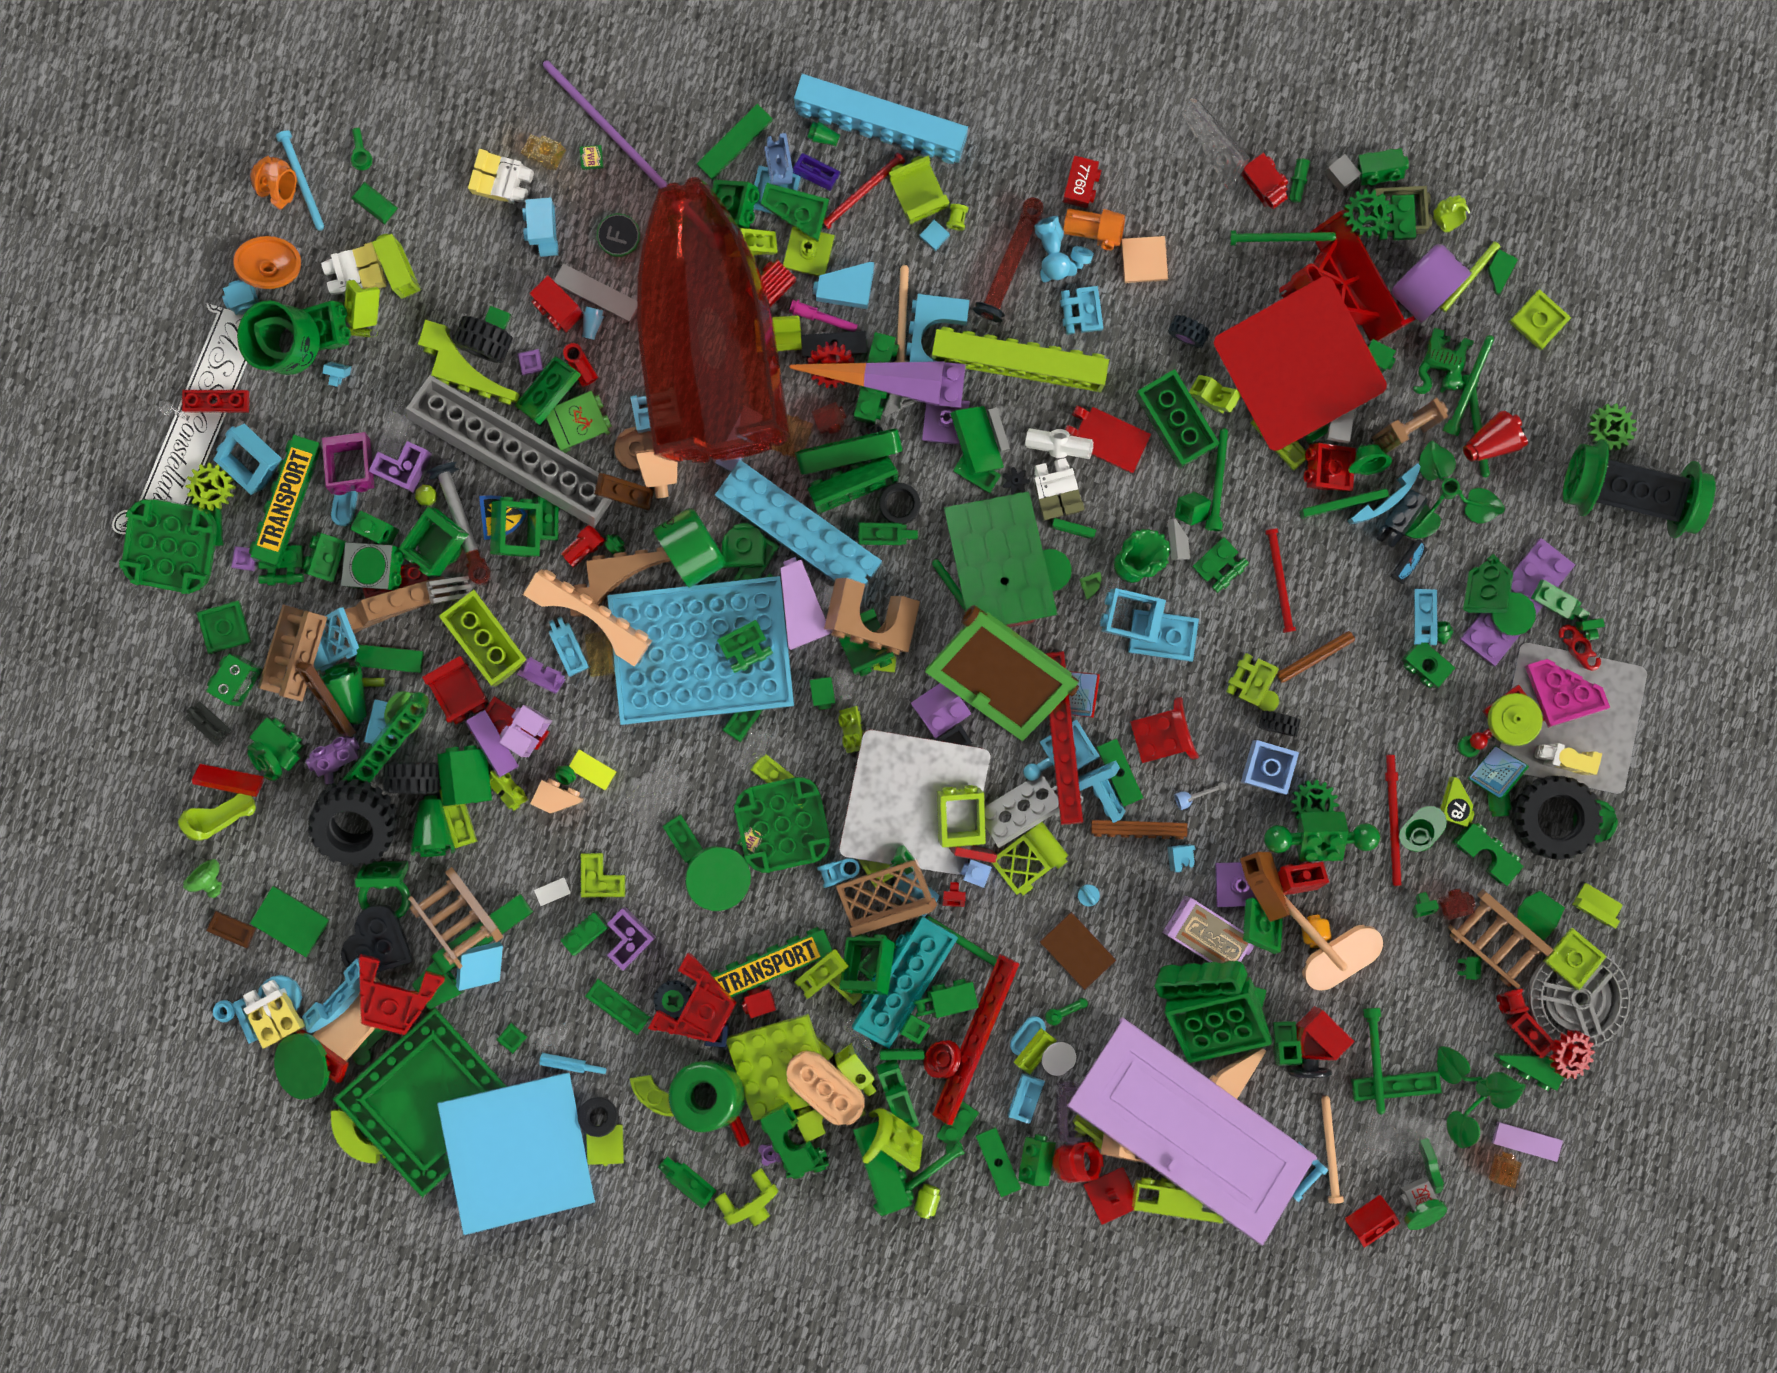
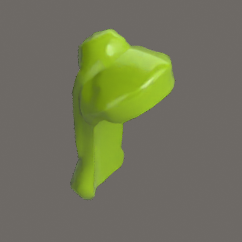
[178,793,256,841]

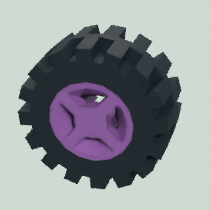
[1168,315,1210,348]

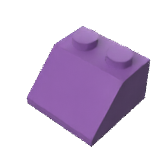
[911,683,971,739]

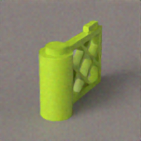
[992,822,1068,896]

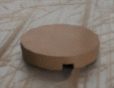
[614,427,658,470]

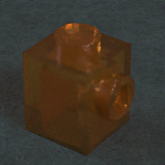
[1488,1152,1522,1188]

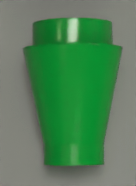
[807,121,840,146]

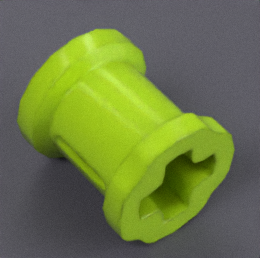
[946,204,968,231]

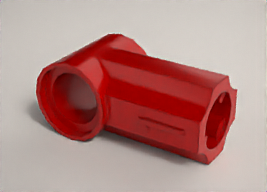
[563,343,599,387]
[560,525,605,568]

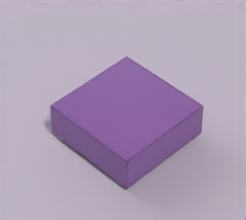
[518,349,544,376]
[231,546,256,571]

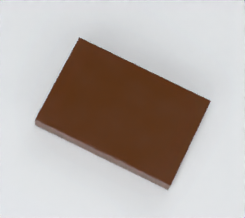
[1039,912,1116,990]

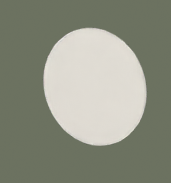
[1042,1042,1076,1076]

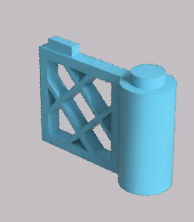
[313,607,359,673]

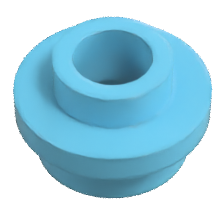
[213,1000,235,1022]

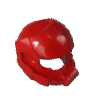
[1052,1142,1104,1183]

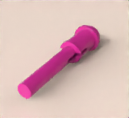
[789,299,858,332]

